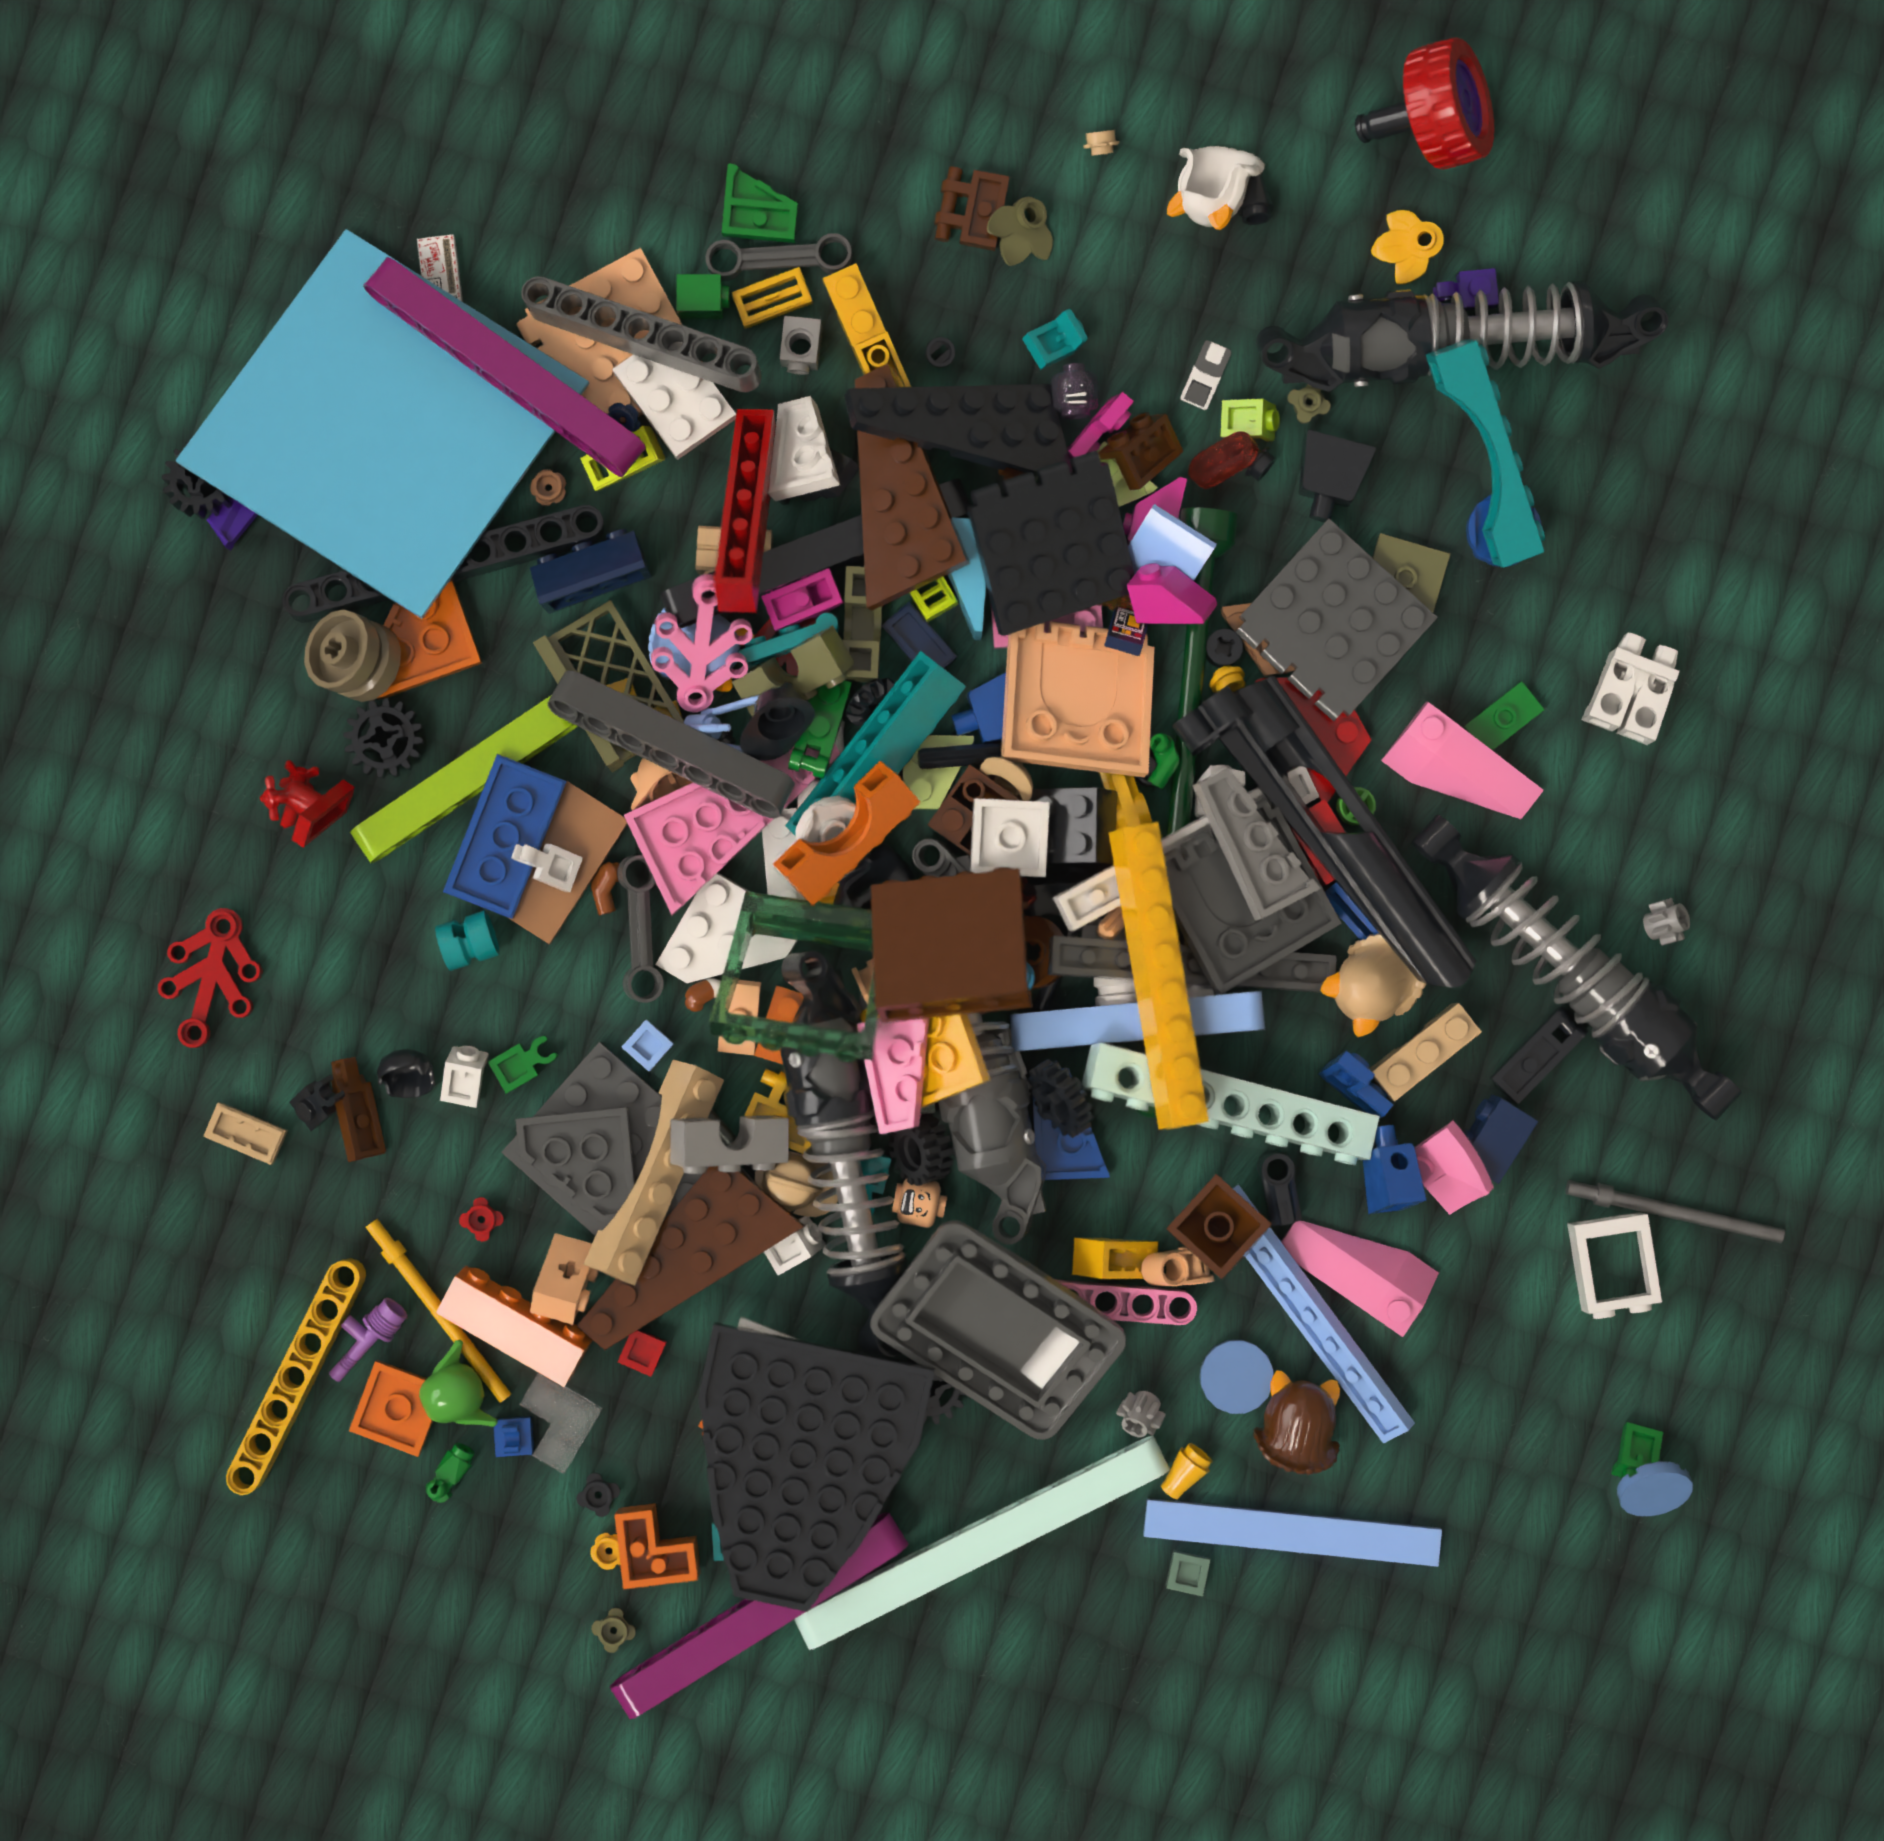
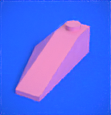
[1381,702,1544,819]
[1281,1220,1439,1337]

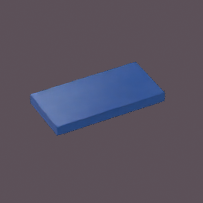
[443,754,567,919]

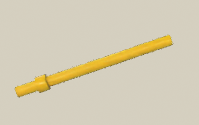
[366,1218,511,1403]

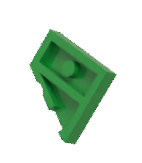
[721,163,798,243]

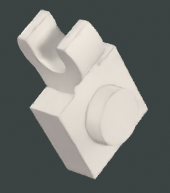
[511,844,583,892]

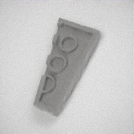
[1192,768,1321,921]

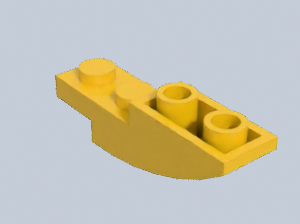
[822,263,911,387]

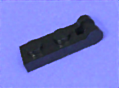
[1490,1005,1588,1104]

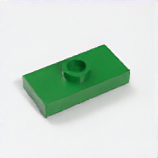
[1463,681,1544,751]

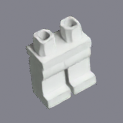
[1582,632,1679,745]

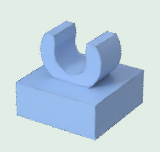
[622,1019,674,1072]

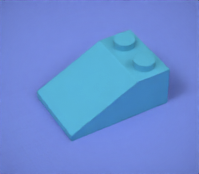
[947,517,986,640]

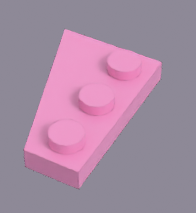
[857,1018,929,1134]

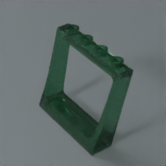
[709,891,880,1063]

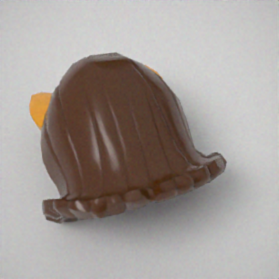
[1253,1370,1340,1475]

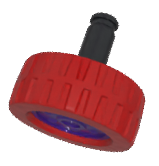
[1355,37,1494,169]

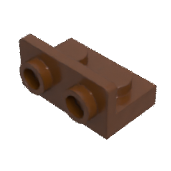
[1098,412,1184,490]

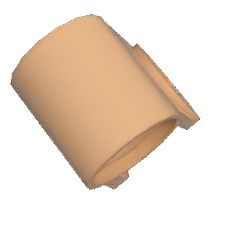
[1141,1246,1215,1286]

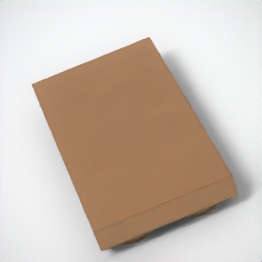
[507,781,628,945]

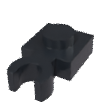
[289,1075,345,1131]

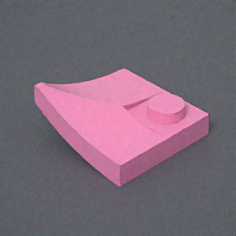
[1414,1121,1494,1215]

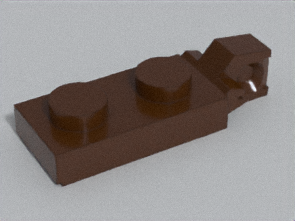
[331,1057,386,1162]

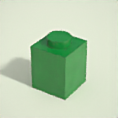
[676,274,730,319]

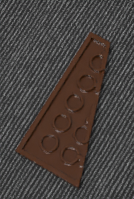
[855,364,971,611]
[577,1166,805,1350]

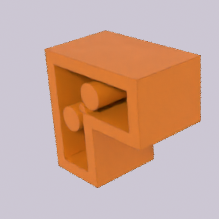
[615,1503,701,1589]

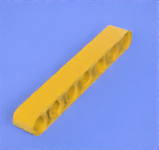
[226,1258,366,1495]

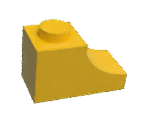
[1072,1238,1158,1279]

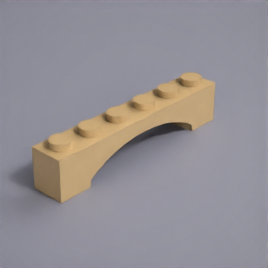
[584,1060,724,1286]

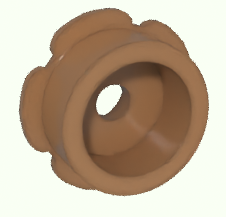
[530,469,566,506]

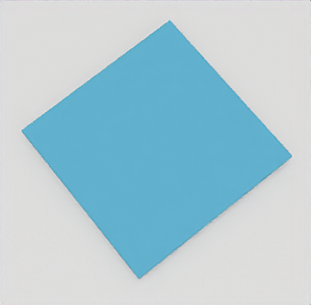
[176,229,589,619]

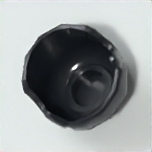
[377,1049,435,1098]

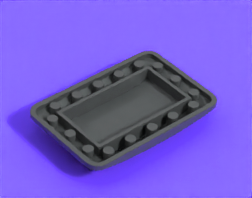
[871,1221,1126,1440]

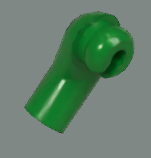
[1147,733,1180,790]

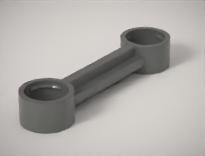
[705,233,852,281]
[617,855,664,1003]

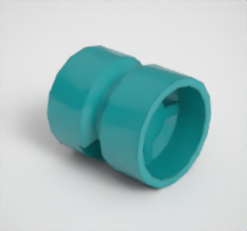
[435,910,500,971]

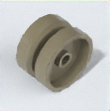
[304,610,401,702]

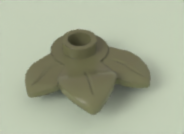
[987,197,1053,266]

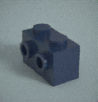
[1463,1094,1538,1184]

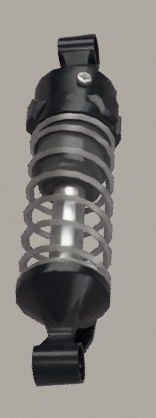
[1412,815,1742,1121]

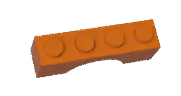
[773,761,920,906]

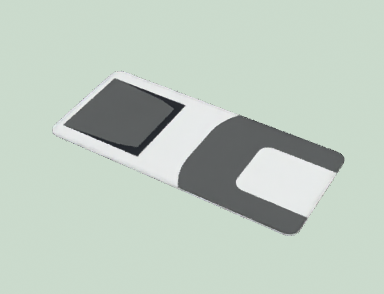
[1181,340,1232,410]

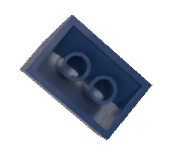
[530,529,652,614]

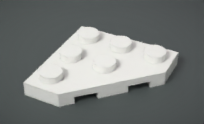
[655,873,807,983]

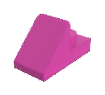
[761,568,844,631]

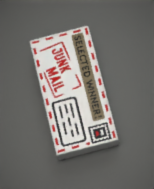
[417,235,463,302]

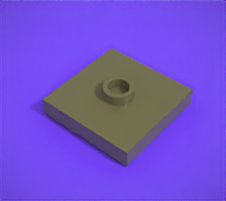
[1372,533,1450,612]

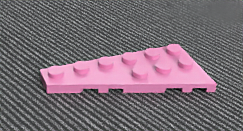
[624,744,840,916]

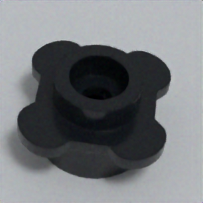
[576,1473,620,1517]

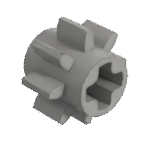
[1643,898,1690,946]
[1116,1391,1166,1437]

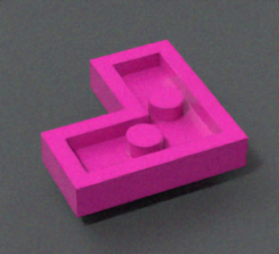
[1067,392,1134,459]

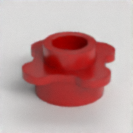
[459,1197,504,1242]

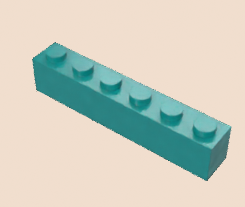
[785,651,966,835]

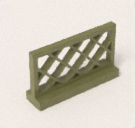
[533,600,684,773]

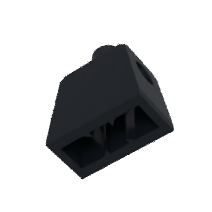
[1299,430,1376,522]

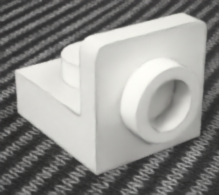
[440,1046,489,1108]
[764,1216,826,1275]

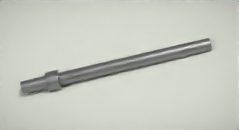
[1565,1180,1785,1243]

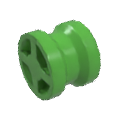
[1336,787,1376,825]

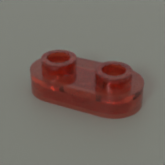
[1188,431,1258,489]

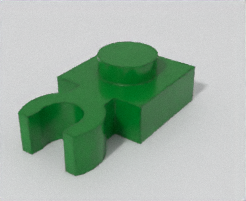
[488,1036,558,1094]

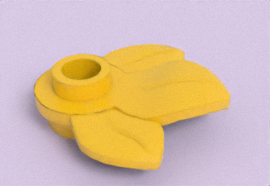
[1371,210,1444,284]

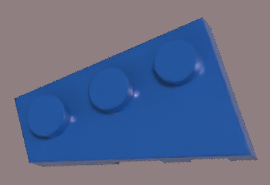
[1032,1068,1110,1180]

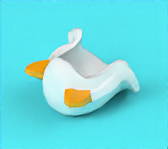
[1167,146,1265,230]

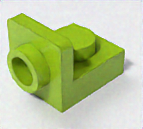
[1220,399,1280,441]

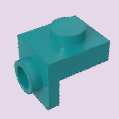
[1022,309,1088,370]

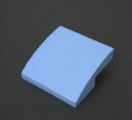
[1128,504,1217,581]

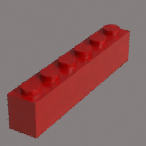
[714,409,776,612]

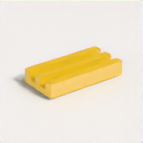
[731,267,813,329]

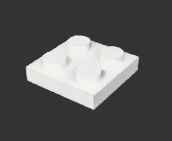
[970,799,1049,877]

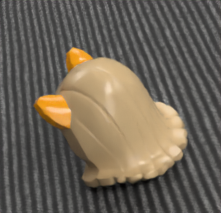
[1320,933,1426,1037]

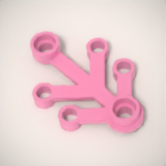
[651,574,753,712]

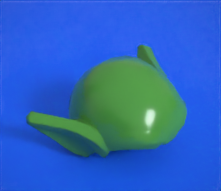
[419,1340,498,1427]

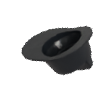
[740,682,815,761]

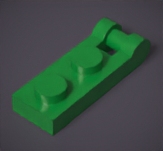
[788,680,852,779]

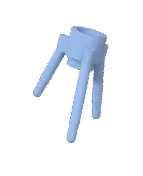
[684,695,759,753]

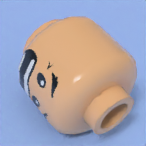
[892,1178,947,1228]

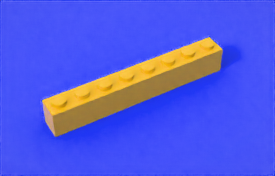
[1109,822,1209,1129]

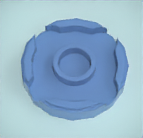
[1200,1340,1273,1414]
[1617,1462,1693,1516]

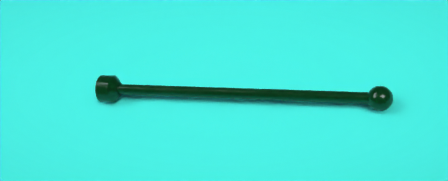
[1135,507,1238,1118]

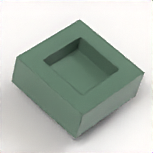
[1166,1550,1210,1596]

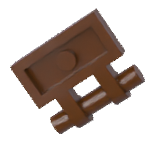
[934,167,1010,251]

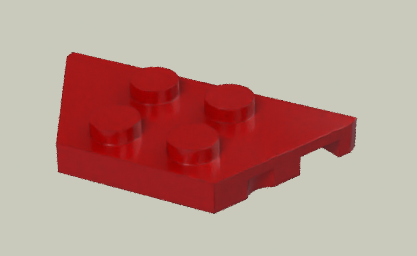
[1254,677,1371,802]

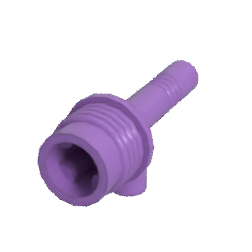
[329,1298,408,1382]

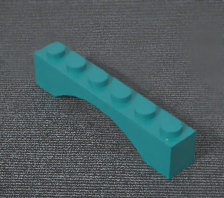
[1426,339,1545,568]

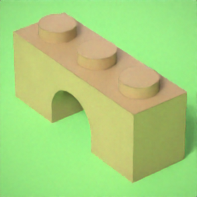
[1369,1003,1482,1101]

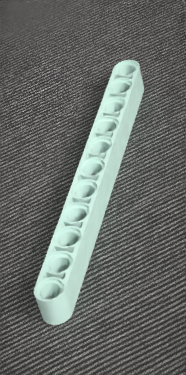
[794,1436,1170,1650]

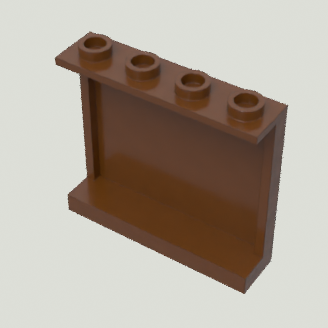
[871,867,1032,1023]

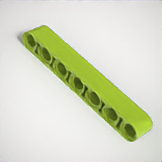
[350,696,578,863]

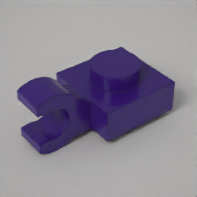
[1432,268,1499,310]

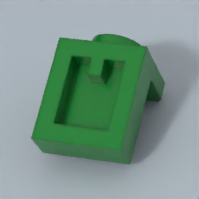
[1611,1422,1663,1479]

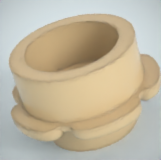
[1083,130,1119,155]

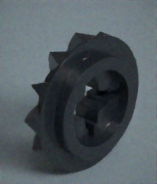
[846,678,895,726]

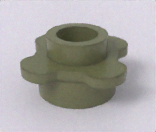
[1288,384,1331,424]
[592,1608,636,1653]

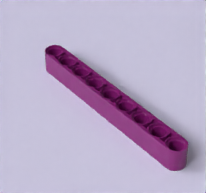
[363,257,646,477]
[610,1512,909,1719]

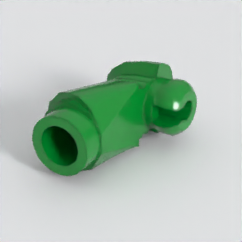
[426,1442,475,1503]

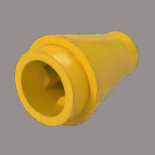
[1161,1443,1212,1500]

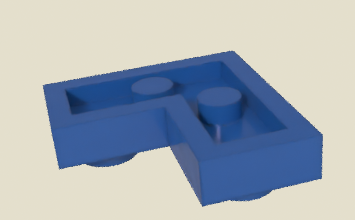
[1318,1051,1393,1119]

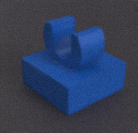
[494,1416,534,1457]

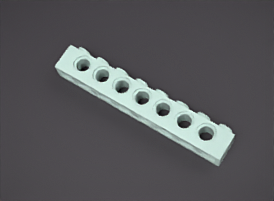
[1082,1043,1380,1165]

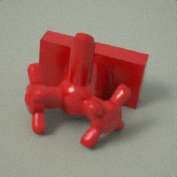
[259,760,355,848]

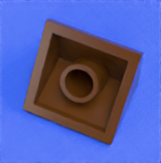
[1166,1174,1272,1280]

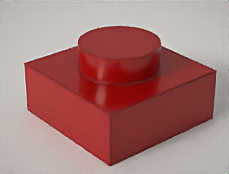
[618,1329,667,1377]

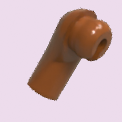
[591,862,620,916]

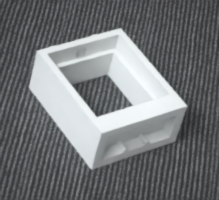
[1567,1212,1662,1319]

